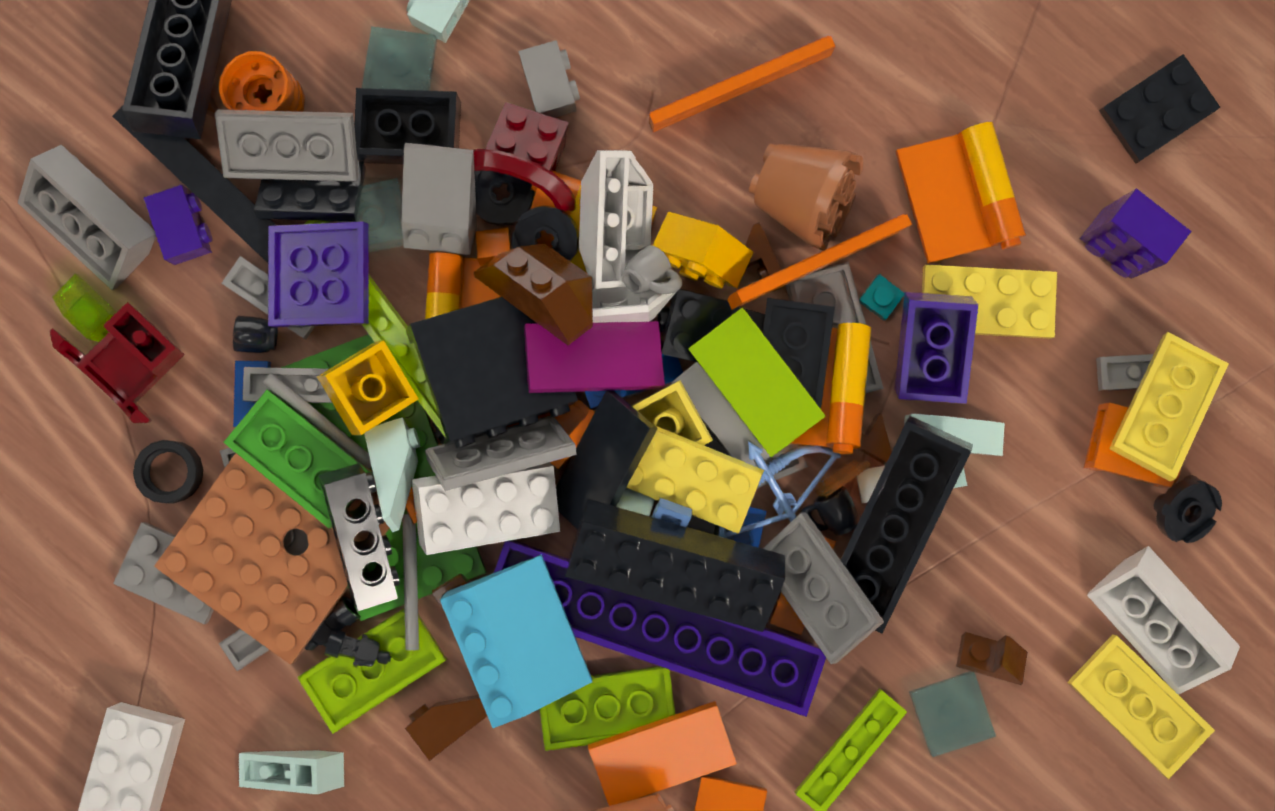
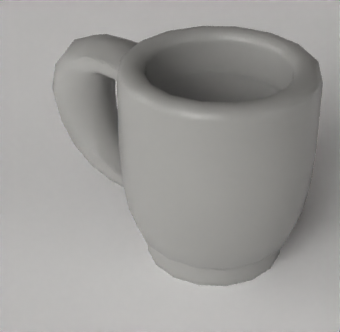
[622,245,682,294]

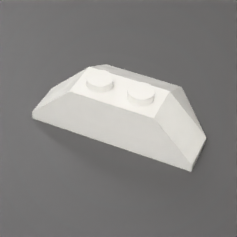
[579,150,653,289]
[592,277,676,323]

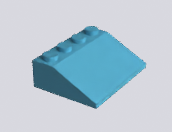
[440,554,593,728]

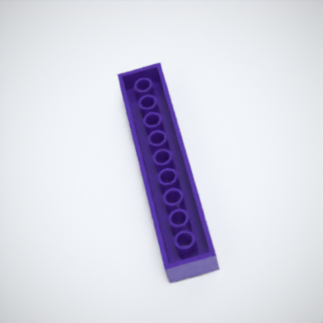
[494,540,826,717]

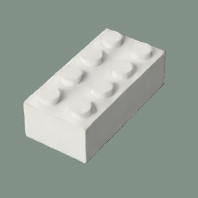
[411,462,560,555]
[78,702,185,811]

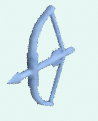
[719,441,841,538]

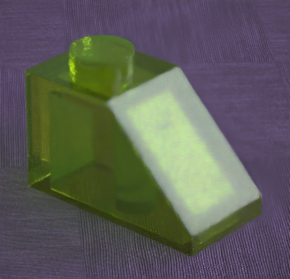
[52,274,116,342]

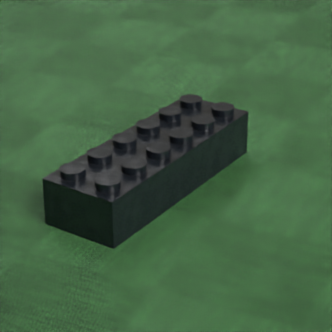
[122,0,232,140]
[841,416,973,634]
[565,499,785,632]

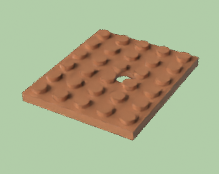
[154,453,390,665]

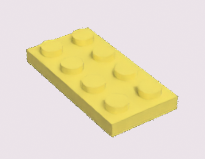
[922,265,1057,339]
[1109,332,1229,481]
[626,426,764,534]
[1067,634,1215,779]

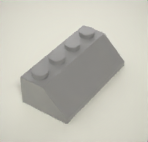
[18,145,156,291]

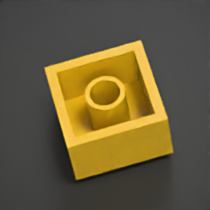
[652,211,754,289]
[317,340,418,435]

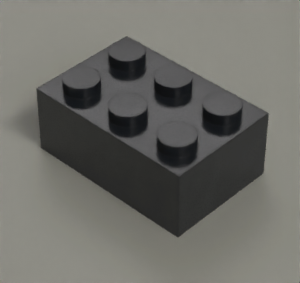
[354,88,461,165]

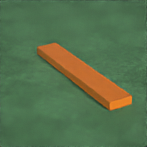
[649,35,835,133]
[727,214,912,310]

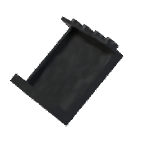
[406,297,578,449]

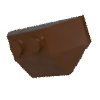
[474,244,593,346]

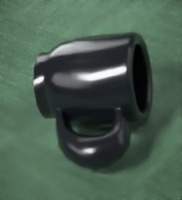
[233,315,278,353]
[800,486,858,536]

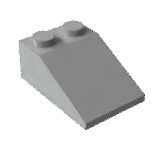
[402,143,477,255]

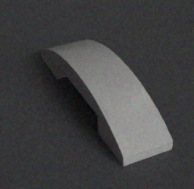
[670,362,775,468]

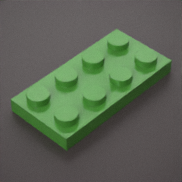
[223,389,374,529]

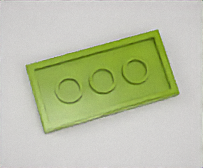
[688,307,826,457]
[297,608,447,734]
[540,666,675,751]

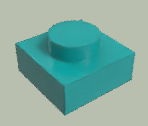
[859,274,904,321]

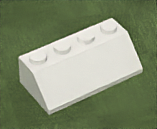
[1087,546,1240,695]

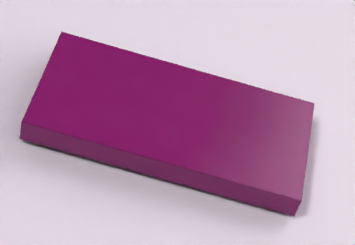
[524,321,665,393]

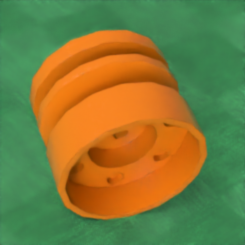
[219,51,305,112]

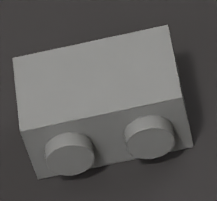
[518,40,580,118]

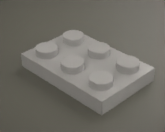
[113,522,214,624]

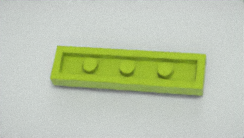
[794,688,907,811]

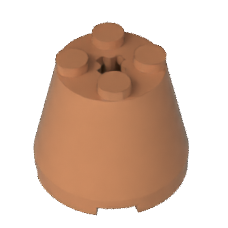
[749,144,863,251]

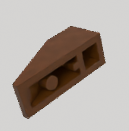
[405,694,487,761]

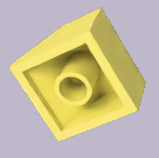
[631,380,713,445]

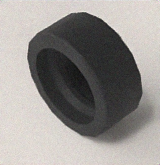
[133,440,204,504]

